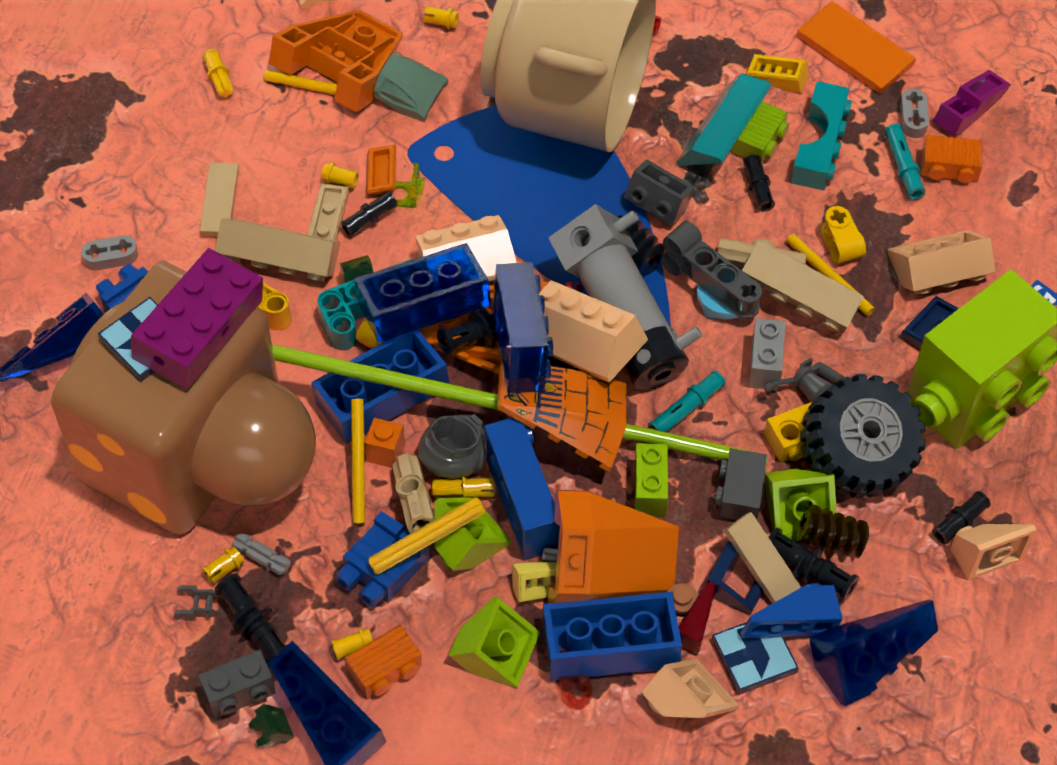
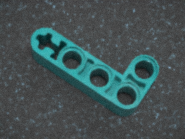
[317,259,427,351]

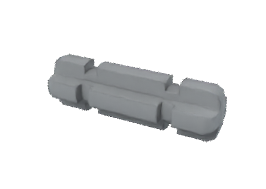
[232,533,291,575]

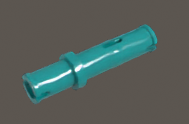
[885,124,926,200]
[647,370,726,432]

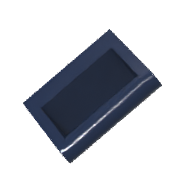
[707,540,763,615]

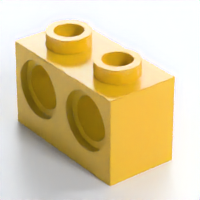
[764,402,812,463]

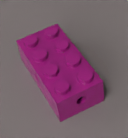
[131,248,263,390]

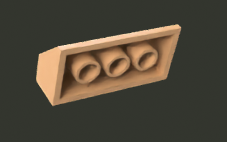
[524,280,648,383]

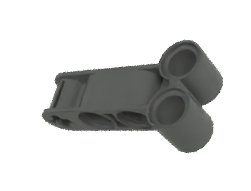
[661,221,762,319]

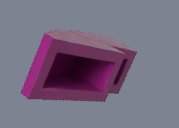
[933,70,1011,137]

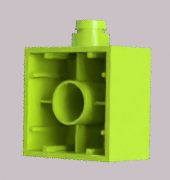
[907,269,1057,449]

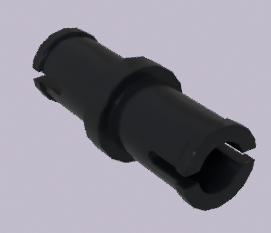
[743,155,775,212]
[341,191,398,237]
[932,491,991,544]

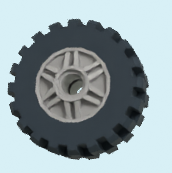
[800,374,926,498]

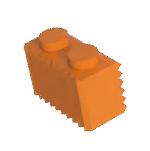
[921,134,982,183]
[345,624,422,699]

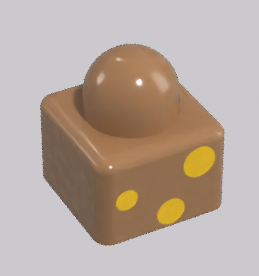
[51,260,316,534]

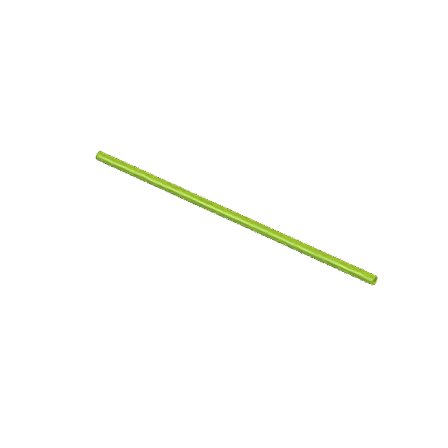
[272,344,768,464]

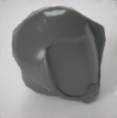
[418,414,485,479]

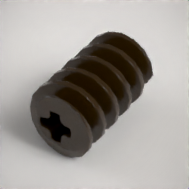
[797,505,869,559]

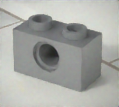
[748,318,786,391]

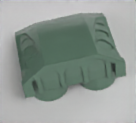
[374,52,448,122]

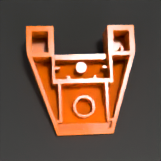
[269,10,403,112]

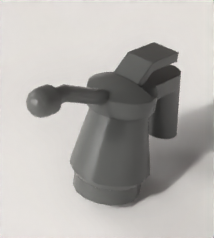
[764,358,844,402]

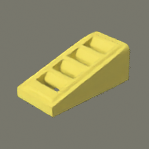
[512,562,557,602]

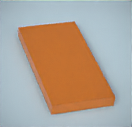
[796,1,916,94]

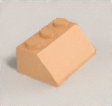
[415,215,519,295]
[887,230,996,294]

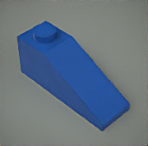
[741,583,843,638]

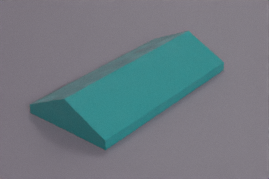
[676,74,772,166]

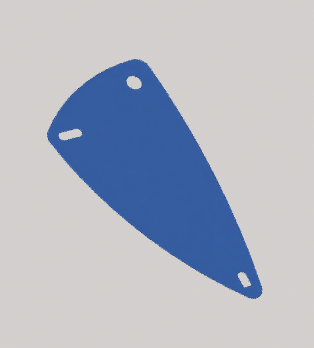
[407,105,671,327]

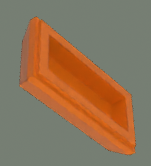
[367,144,396,196]

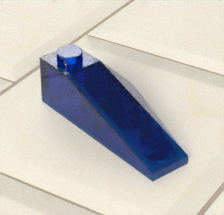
[0,293,104,382]
[809,600,939,706]

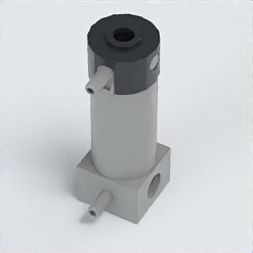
[548,204,702,390]

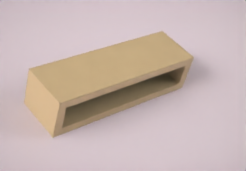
[215,218,340,281]
[742,240,864,332]

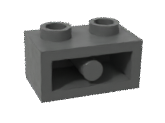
[624,159,695,226]
[715,448,767,520]
[198,650,276,719]

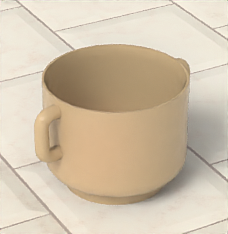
[480,0,656,152]

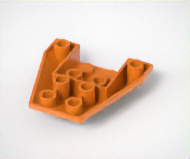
[548,490,679,604]

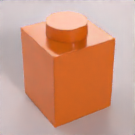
[364,417,405,468]

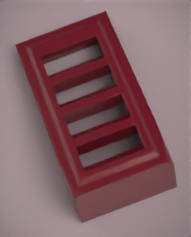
[679,581,715,656]

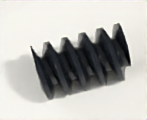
[617,215,665,275]

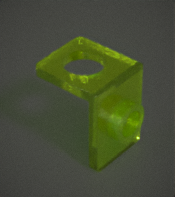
[391,163,425,208]

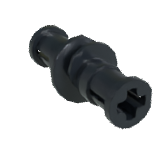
[437,303,528,354]
[768,527,860,601]
[214,573,293,667]

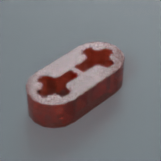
[557,648,593,710]

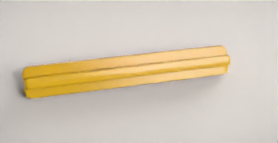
[368,497,485,574]

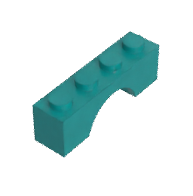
[791,81,852,191]

